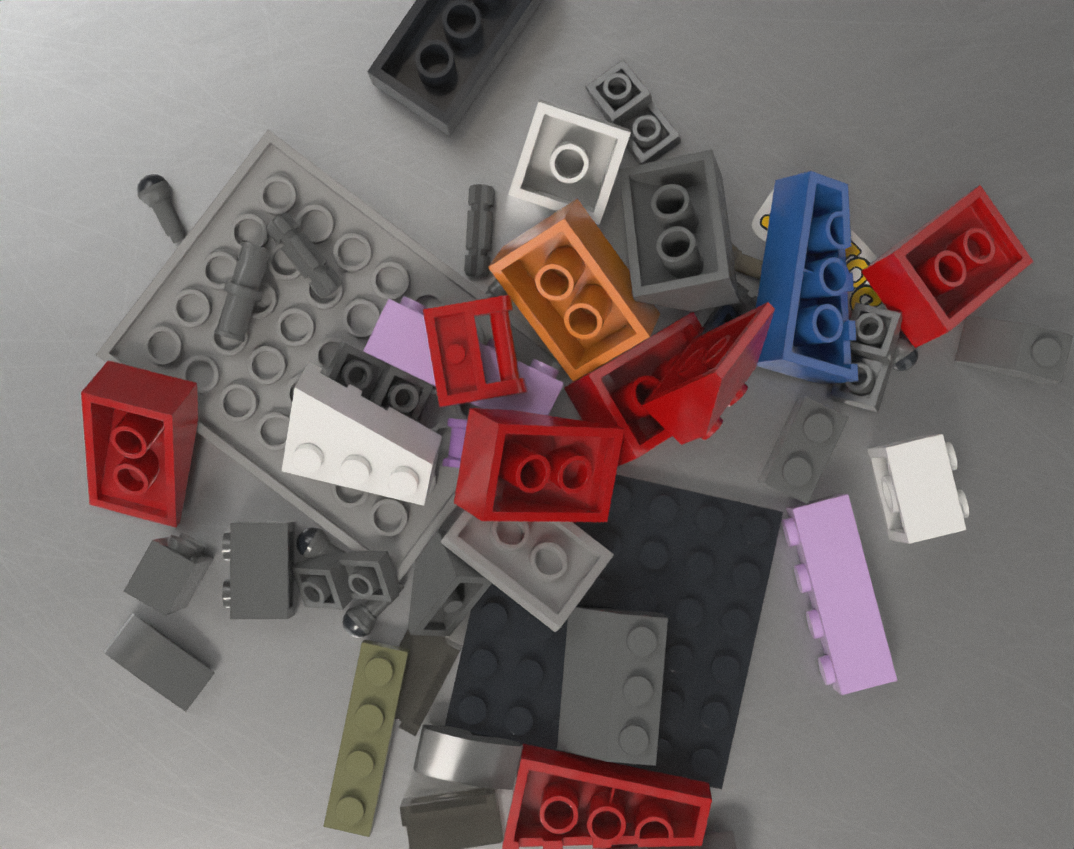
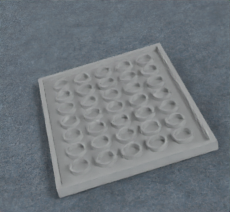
[96,129,562,583]

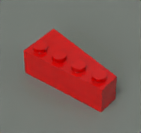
[502,744,712,849]

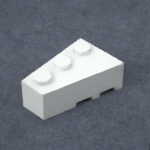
[282,361,442,506]

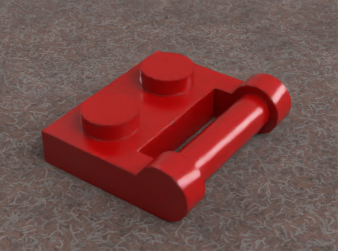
[423,295,527,408]

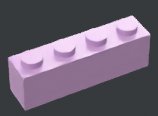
[363,296,564,415]
[782,493,897,695]

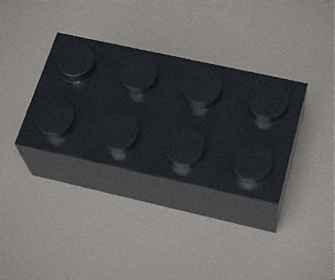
[367,0,543,136]

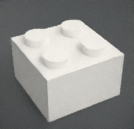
[508,99,631,225]
[867,434,969,544]

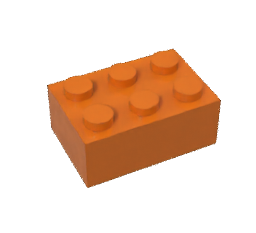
[488,198,660,382]

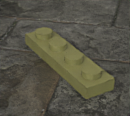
[323,640,410,837]

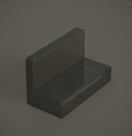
[396,629,462,736]
[400,787,504,849]

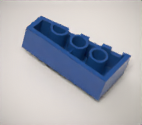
[756,171,858,385]

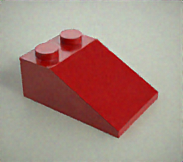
[861,185,1034,348]
[641,302,775,445]
[564,312,702,466]
[81,360,198,528]
[454,408,624,522]

